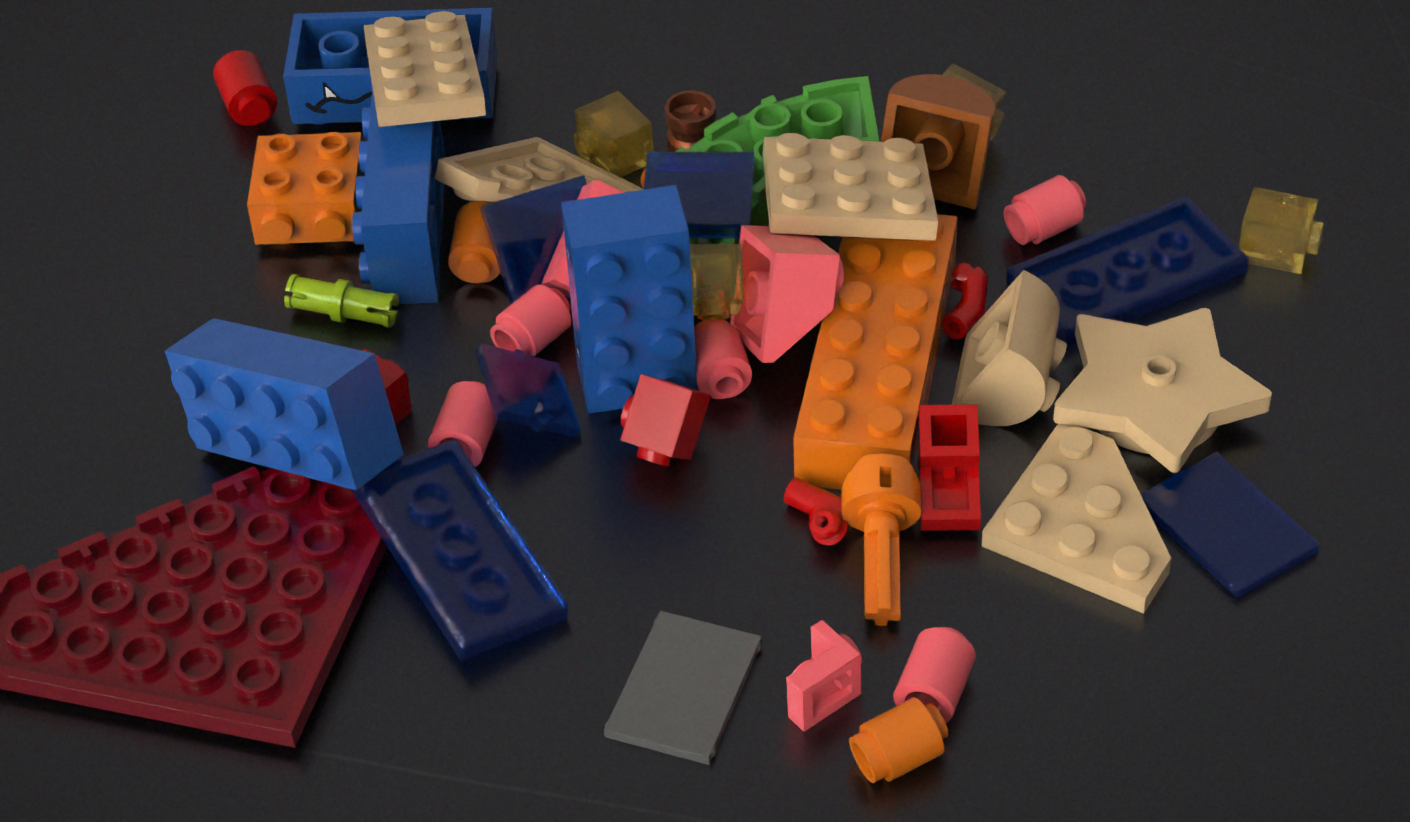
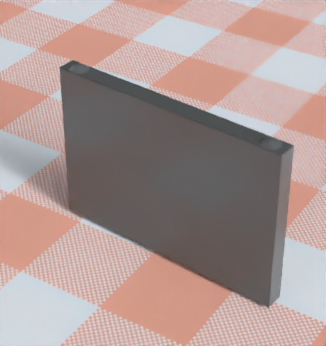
[604,610,762,765]

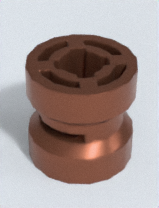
[665,90,716,155]

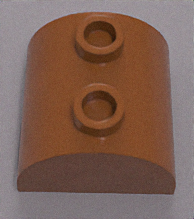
[881,74,995,210]

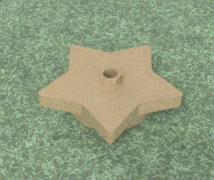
[1053,308,1272,473]

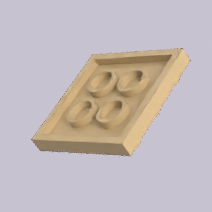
[763,133,938,241]

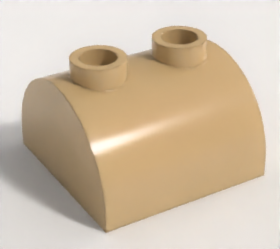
[951,270,1067,426]

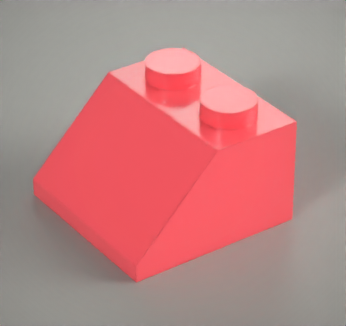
[730,225,844,363]

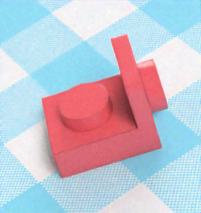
[786,620,862,732]

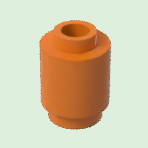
[849,697,948,783]

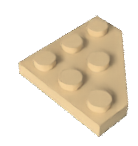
[435,137,645,214]
[982,424,1171,614]

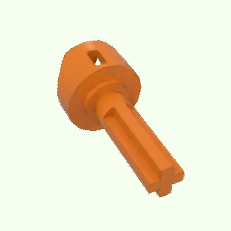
[841,453,921,626]

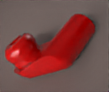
[942,262,988,340]
[784,477,849,545]

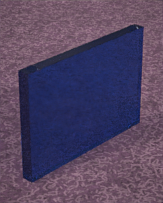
[1141,452,1319,599]

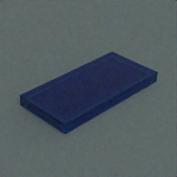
[1006,196,1249,347]
[351,439,569,661]

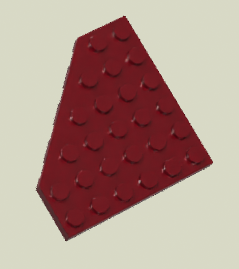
[0,459,419,748]

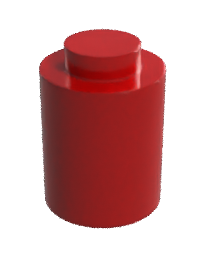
[213,50,278,126]

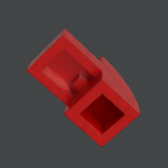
[918,404,981,531]

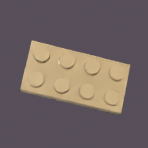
[364,11,486,127]

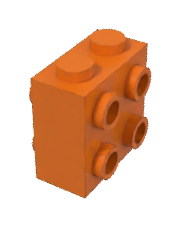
[247,132,365,245]

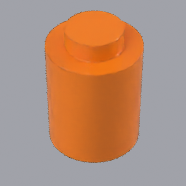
[448,201,509,284]

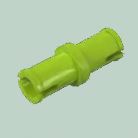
[284,274,399,328]

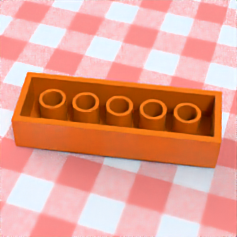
[793,214,957,490]

